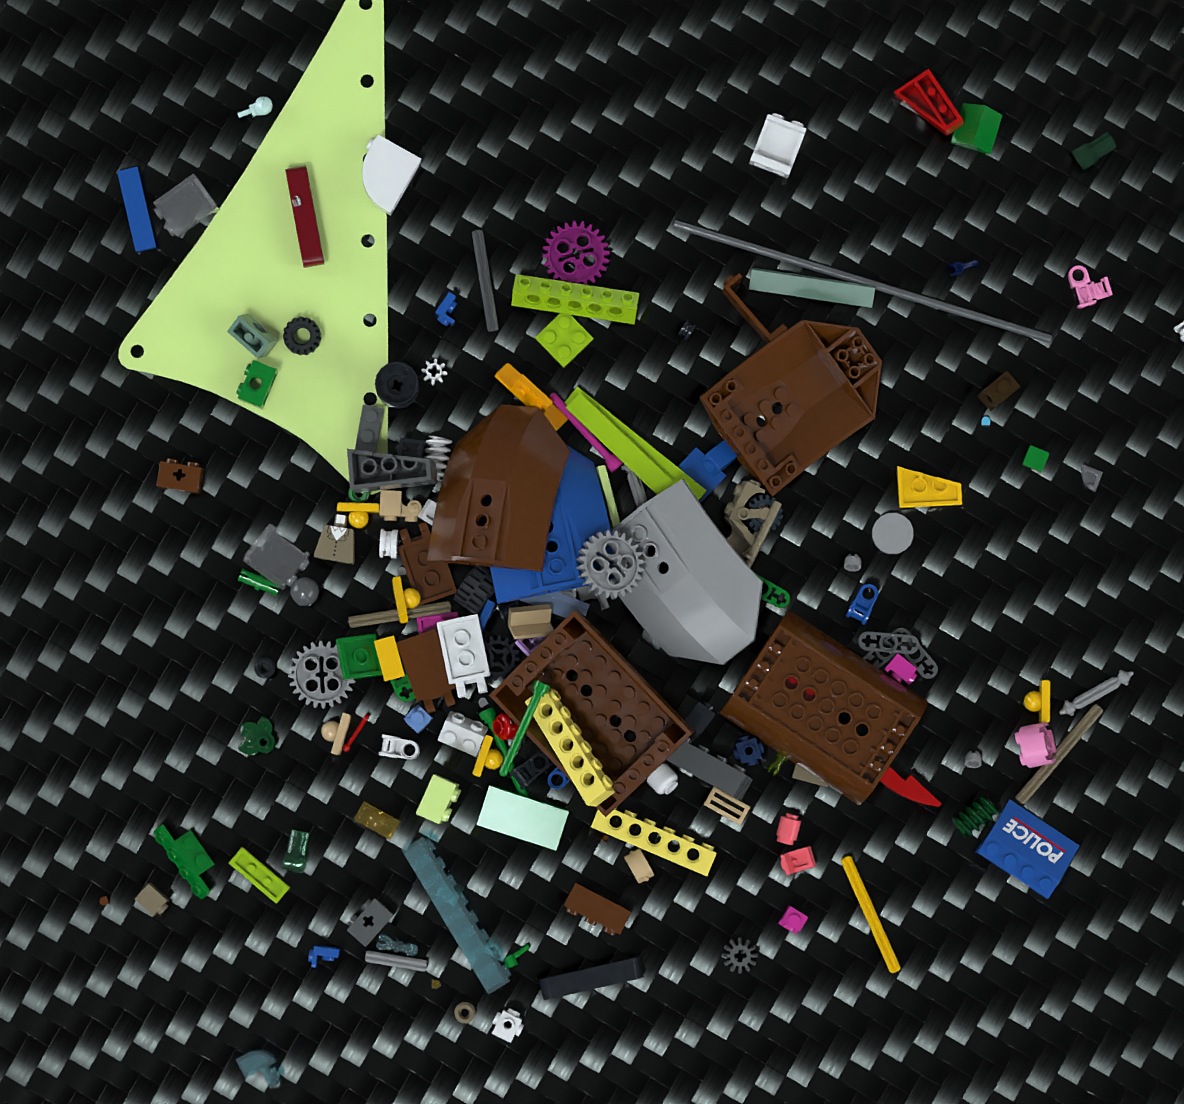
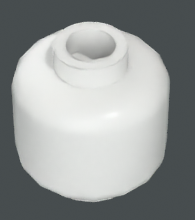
[647,763,678,794]

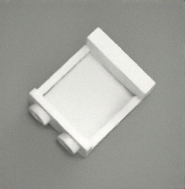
[749,113,806,178]

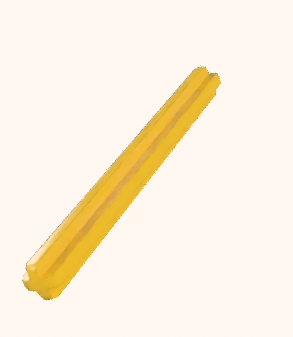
[841,856,901,973]

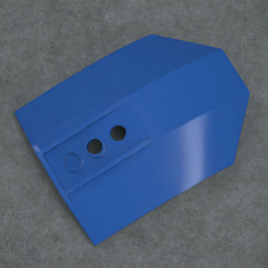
[479,445,615,604]

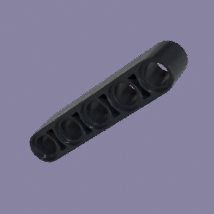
[539,956,644,1000]

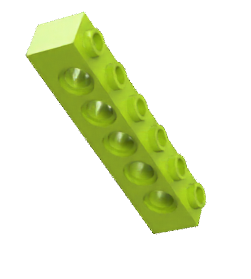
[511,274,639,324]

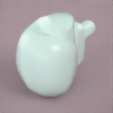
[238,97,273,118]

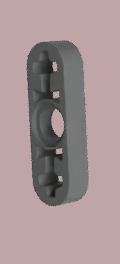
[858,632,919,654]

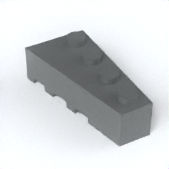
[347,449,438,493]
[667,739,753,801]

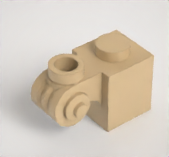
[380,490,422,522]

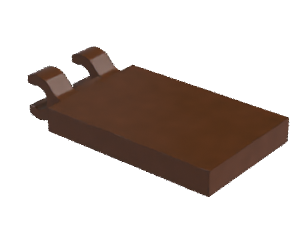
[398,522,457,606]
[396,629,456,714]

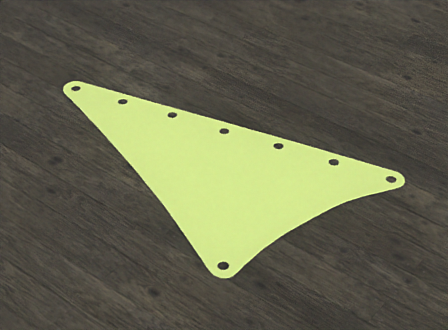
[118,0,388,495]

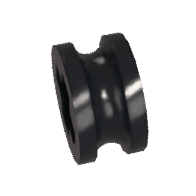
[678,319,697,340]

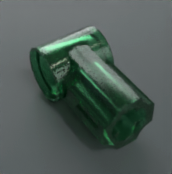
[1072,132,1117,170]
[282,830,310,874]

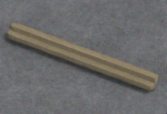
[349,601,452,628]

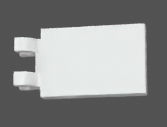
[437,614,491,698]

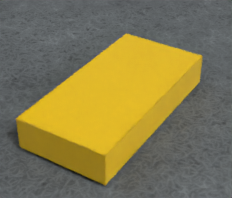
[374,636,405,682]

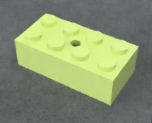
[416,775,461,824]

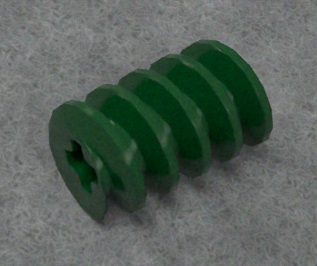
[952,796,1000,838]

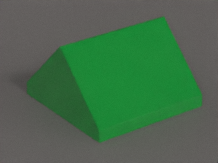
[951,103,1002,155]

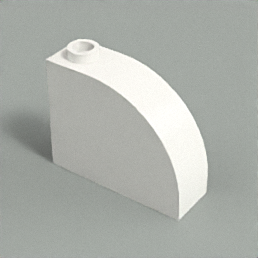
[362,135,421,216]

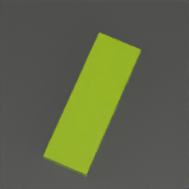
[229,847,290,904]

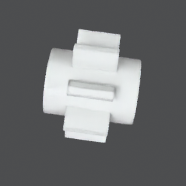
[421,359,448,386]

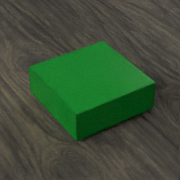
[1022,445,1049,472]

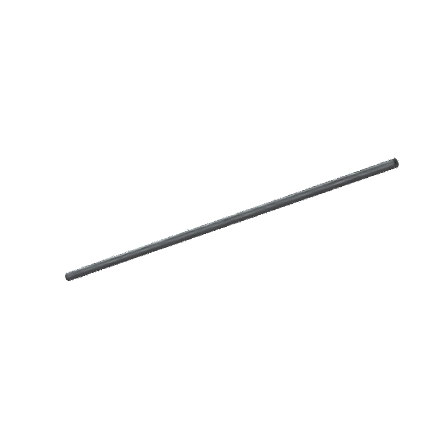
[673,220,1052,343]

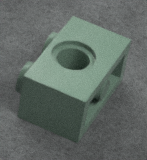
[227,314,279,358]

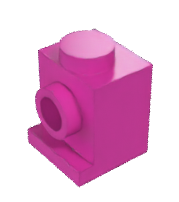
[883,653,917,685]
[778,906,808,934]

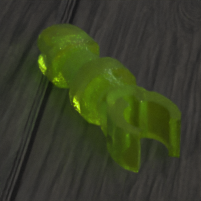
[768,752,788,775]

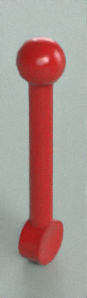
[342,714,370,752]

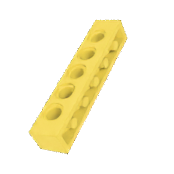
[525,688,615,807]
[591,808,717,876]

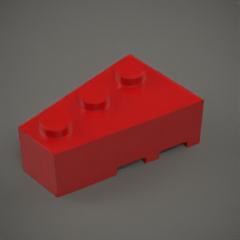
[894,69,964,136]

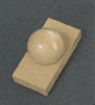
[321,713,352,755]

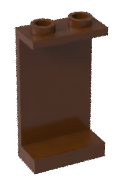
[722,273,787,344]

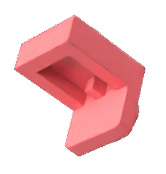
[781,846,816,875]

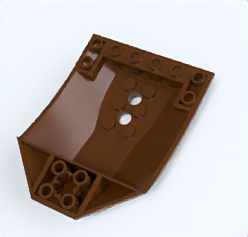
[700,320,882,496]
[427,405,571,572]

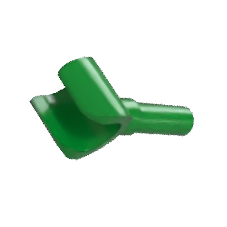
[504,944,530,968]

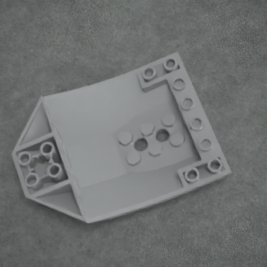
[611,479,763,665]

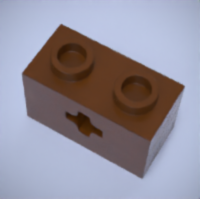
[156,459,204,494]

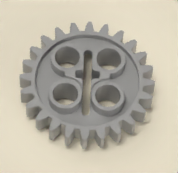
[576,530,644,599]
[288,641,356,709]

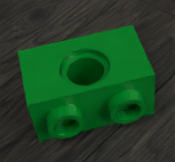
[236,360,278,410]

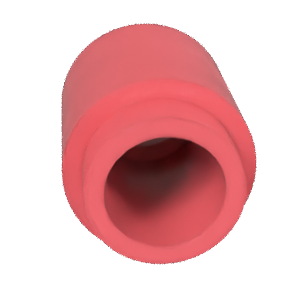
[776,813,801,845]

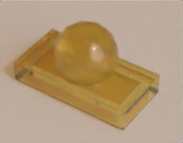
[354,801,401,840]

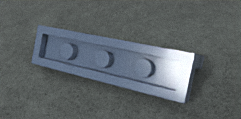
[519,592,590,618]

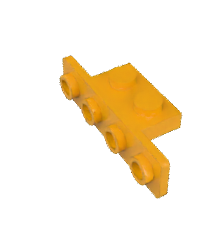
[495,363,568,431]

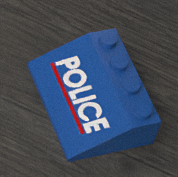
[975,799,1079,899]

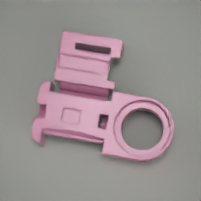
[1068,265,1113,309]

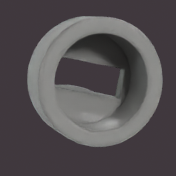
[844,554,861,571]
[965,751,982,768]

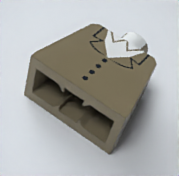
[314,514,355,564]

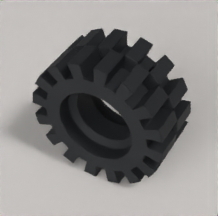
[283,317,321,356]

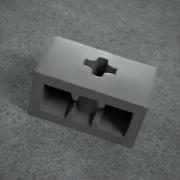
[347,898,395,947]

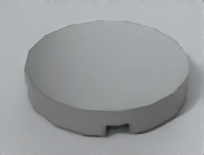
[872,513,913,554]

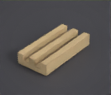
[704,787,750,825]

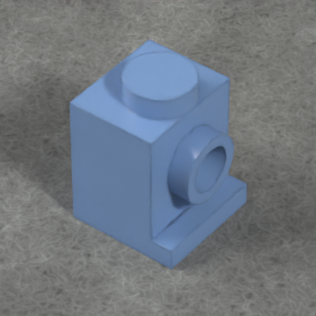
[404,704,433,734]

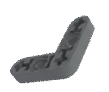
[863,628,938,679]

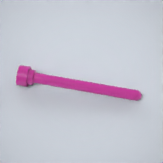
[549,393,623,473]

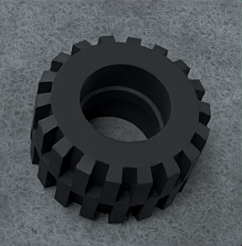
[454,566,495,614]

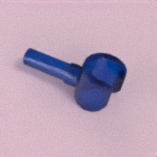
[948,260,978,276]

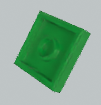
[336,634,383,681]

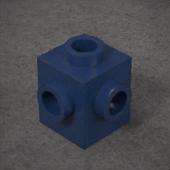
[732,735,764,767]

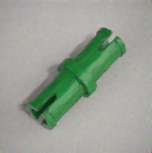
[238,569,282,596]

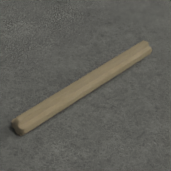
[1016,704,1103,804]

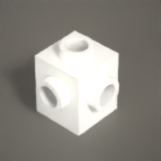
[492,1008,524,1043]

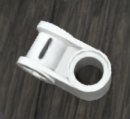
[378,734,420,759]

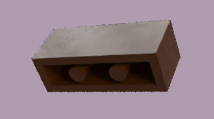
[564,882,631,936]

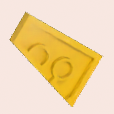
[897,466,962,508]

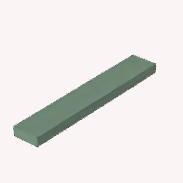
[749,268,875,308]

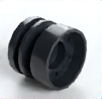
[375,362,420,409]

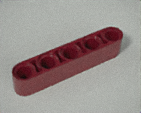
[285,165,324,268]

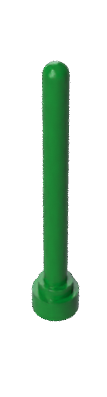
[499,680,550,776]
[478,706,529,797]

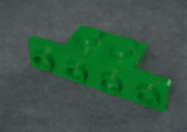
[153,824,215,900]

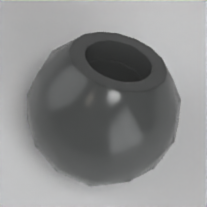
[290,577,319,606]

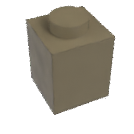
[134,883,169,916]

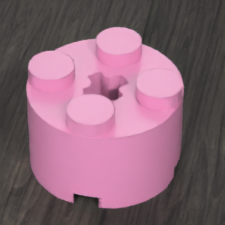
[1015,722,1056,768]

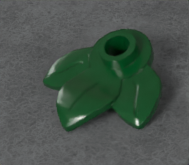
[238,716,276,755]

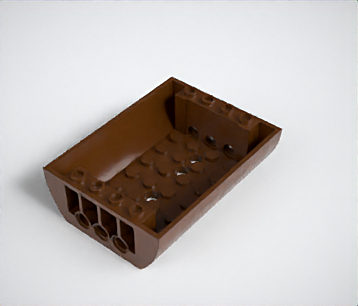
[489,609,695,817]
[719,609,928,806]

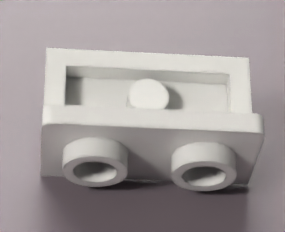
[438,711,488,757]

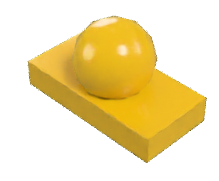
[337,502,380,529]
[392,576,421,624]
[1024,680,1050,723]
[472,735,503,777]

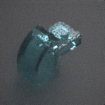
[236,1049,280,1089]

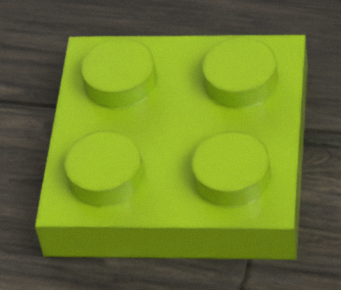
[535,313,594,368]

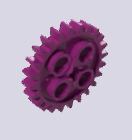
[542,221,610,285]

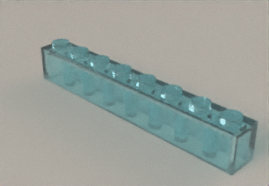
[402,837,511,994]

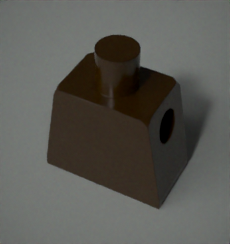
[977,371,1021,412]

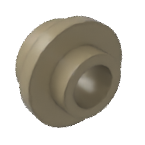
[454,1002,476,1023]

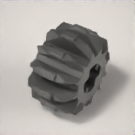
[722,937,758,974]

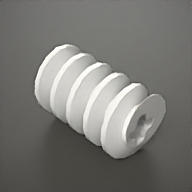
[423,436,452,481]

